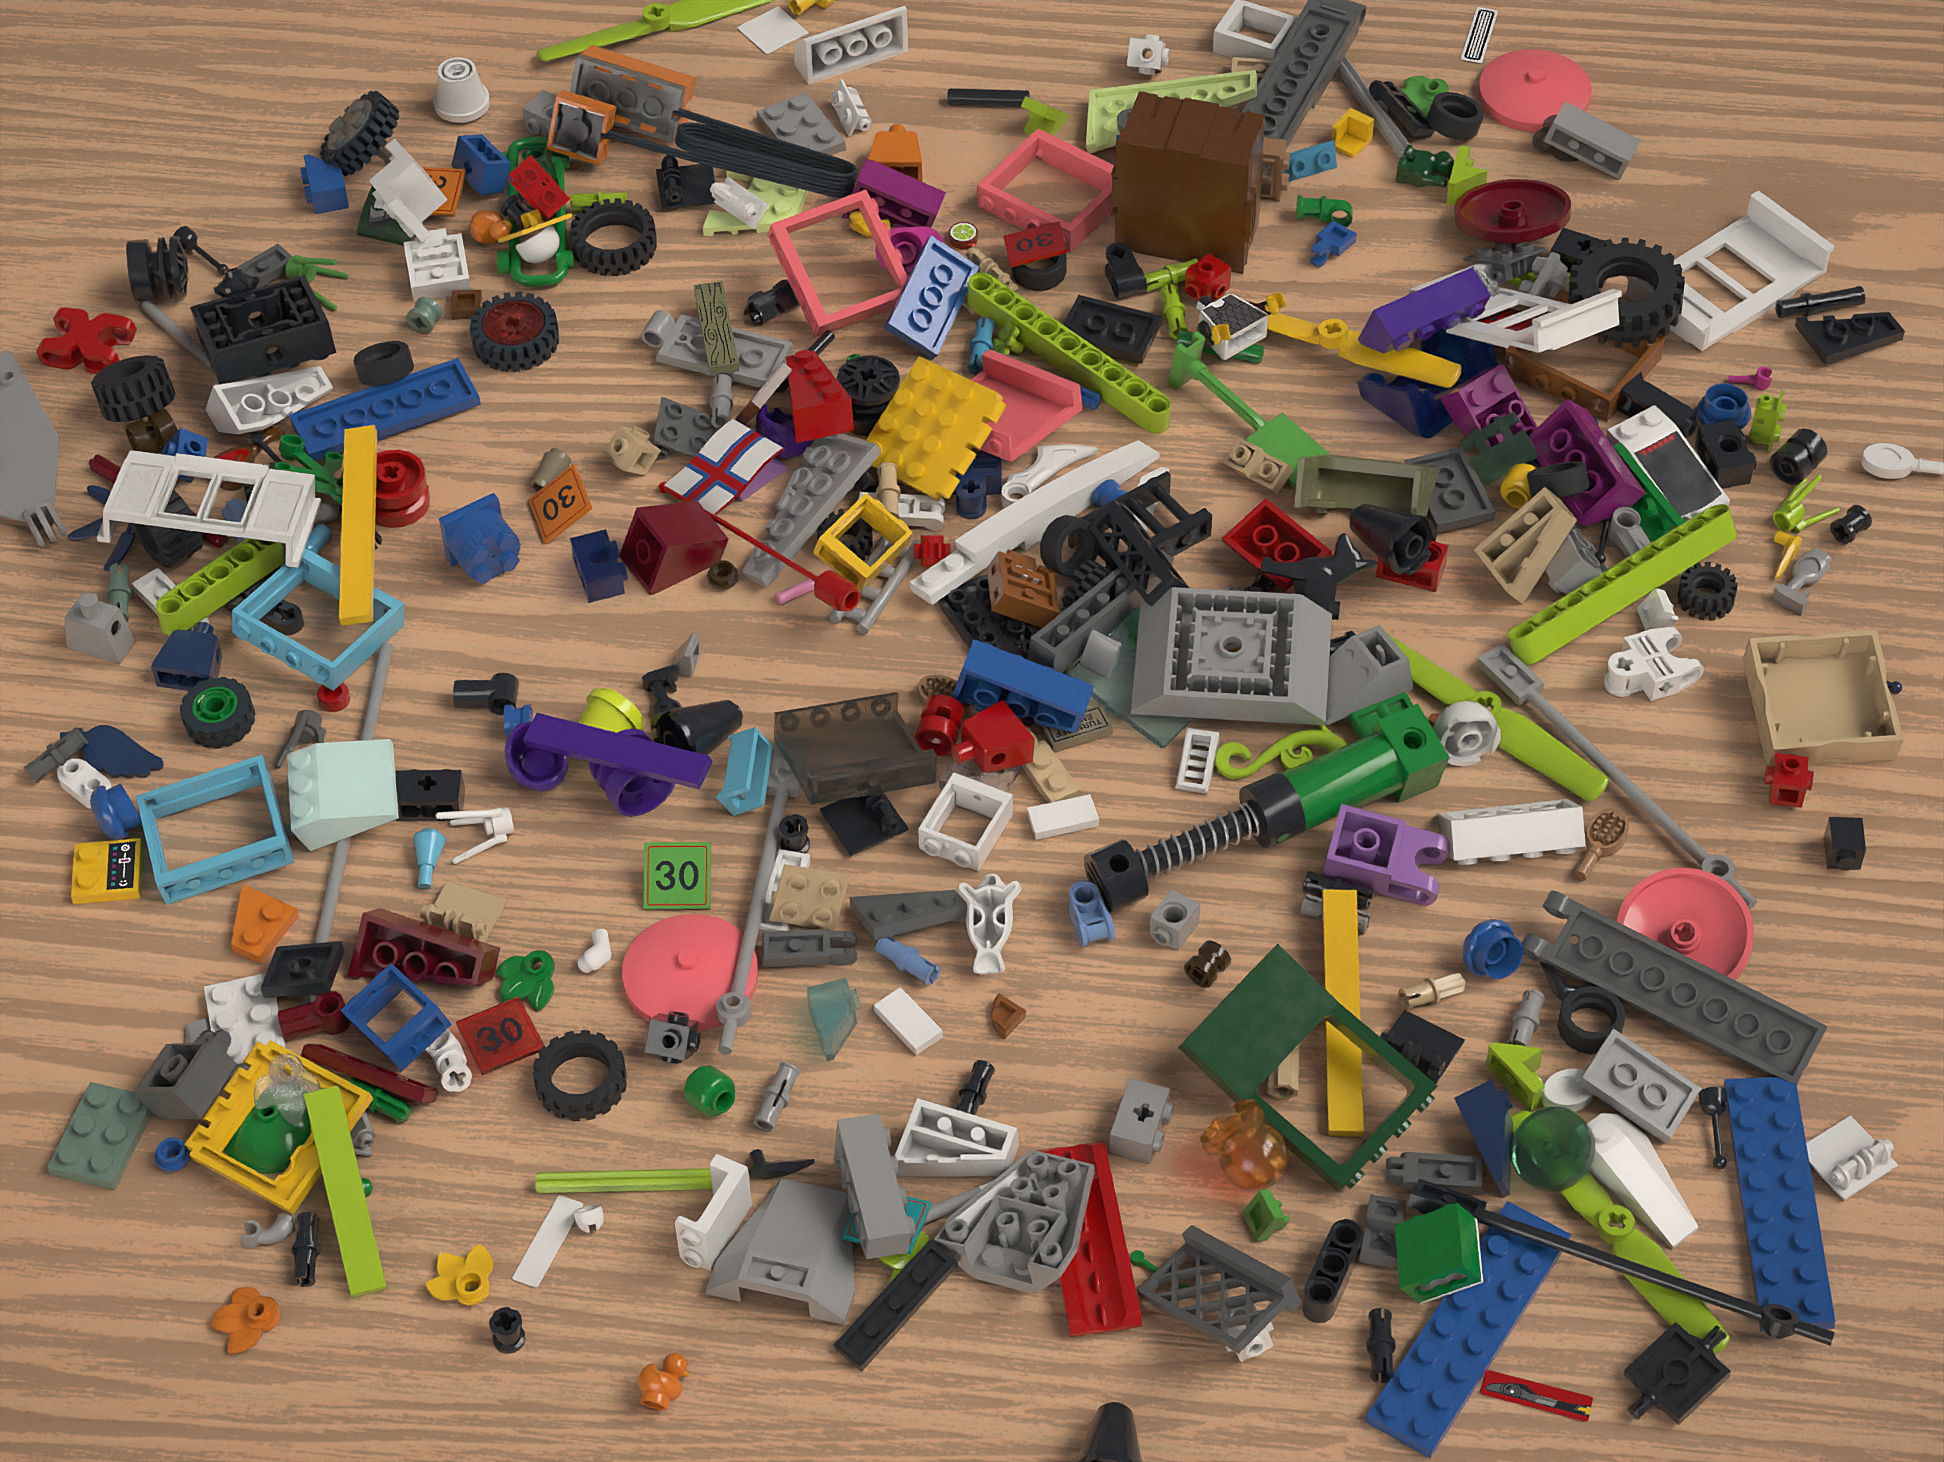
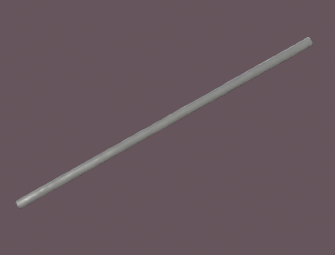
[301,643,393,1005]

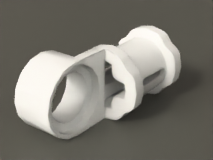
[425,1029,472,1092]

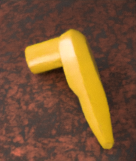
[1774,531,1802,579]

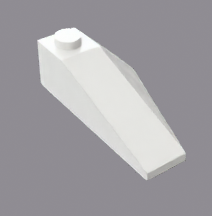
[205,366,333,434]
[1572,1113,1698,1250]

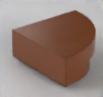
[992,993,1026,1039]

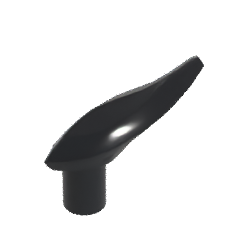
[1539,962,1583,1001]
[748,1149,815,1179]

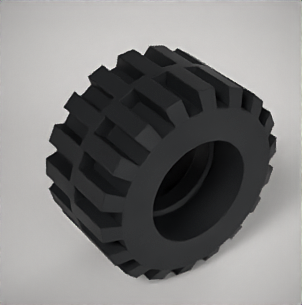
[91,355,176,422]
[130,490,203,568]

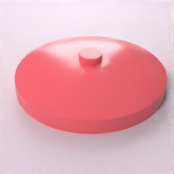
[1478,49,1592,133]
[1616,868,1754,981]
[622,914,758,1032]

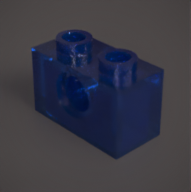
[570,529,628,603]

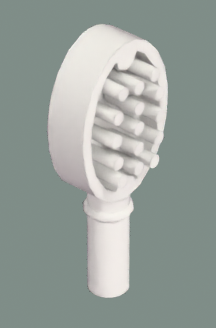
[1861,443,1944,479]
[1542,1069,1594,1113]

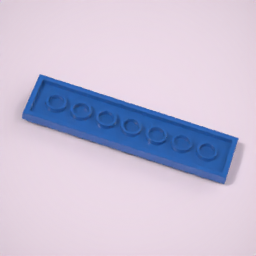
[1724,1077,1836,1331]
[1366,1201,1571,1458]

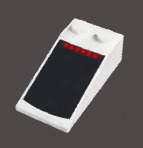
[1606,405,1730,518]

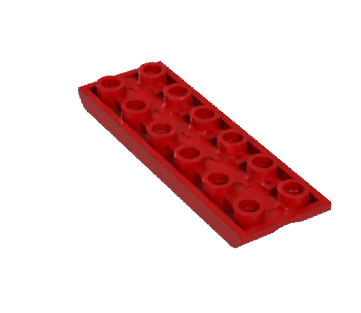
[1035,1141,1142,1337]

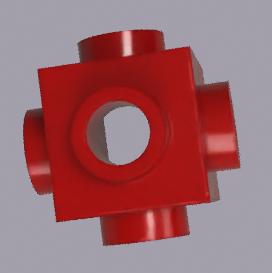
[1185,253,1231,301]
[1764,753,1814,808]

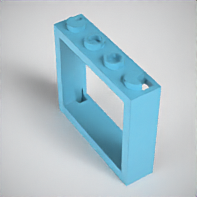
[232,548,405,690]
[136,755,294,905]

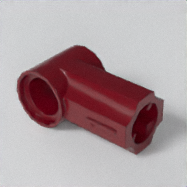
[277,990,350,1041]

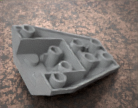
[934,1150,1095,1294]
[706,1179,855,1325]

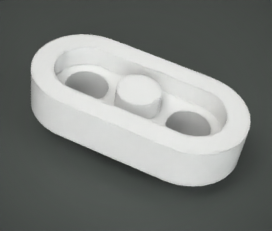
[57,759,112,809]

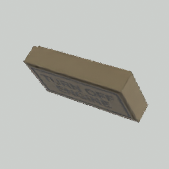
[1041,704,1113,752]

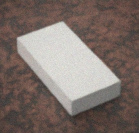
[1027,794,1099,840]
[874,987,943,1055]

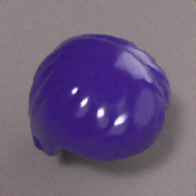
[756,404,815,459]
[505,721,568,792]

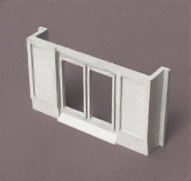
[1625,190,1835,351]
[1409,263,1622,353]
[97,450,321,568]

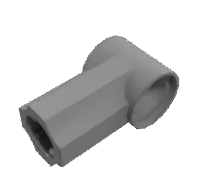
[1607,507,1651,558]

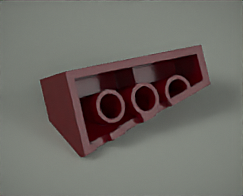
[347,908,500,985]

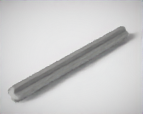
[1336,55,1410,159]

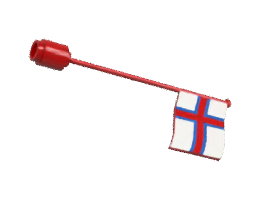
[658,419,861,612]

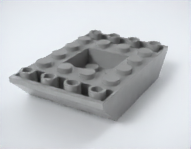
[1131,587,1332,725]

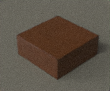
[451,290,483,320]

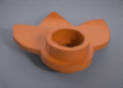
[210,1286,280,1355]

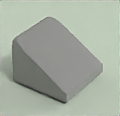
[1080,630,1121,677]
[672,632,701,677]

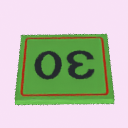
[643,842,711,909]

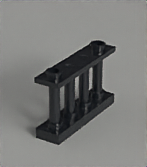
[1068,471,1212,572]

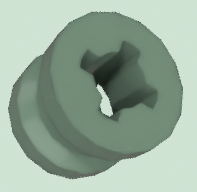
[406,297,443,334]

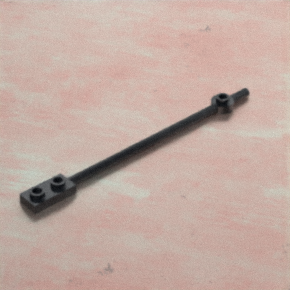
[1407,1179,1835,1346]

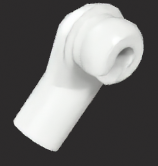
[577,929,611,973]

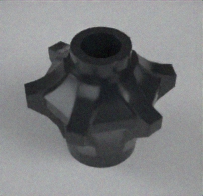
[213,267,260,298]

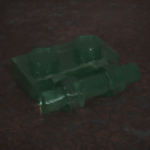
[1460,411,1539,487]

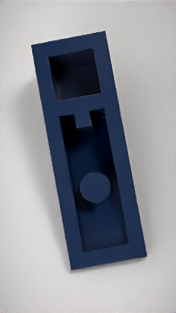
[1454,1080,1514,1198]

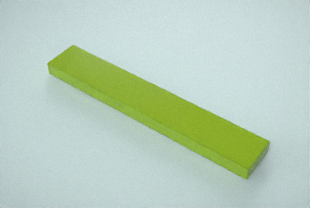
[304,1085,387,1298]

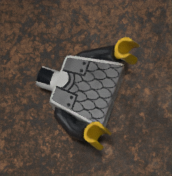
[1196,292,1287,360]

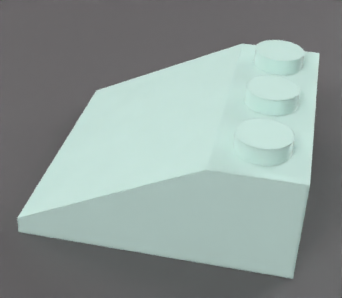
[287,739,399,851]

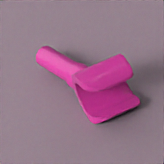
[1728,366,1772,391]

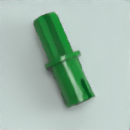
[350,1077,412,1122]

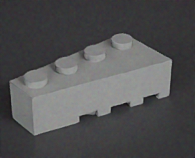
[833,1114,915,1259]

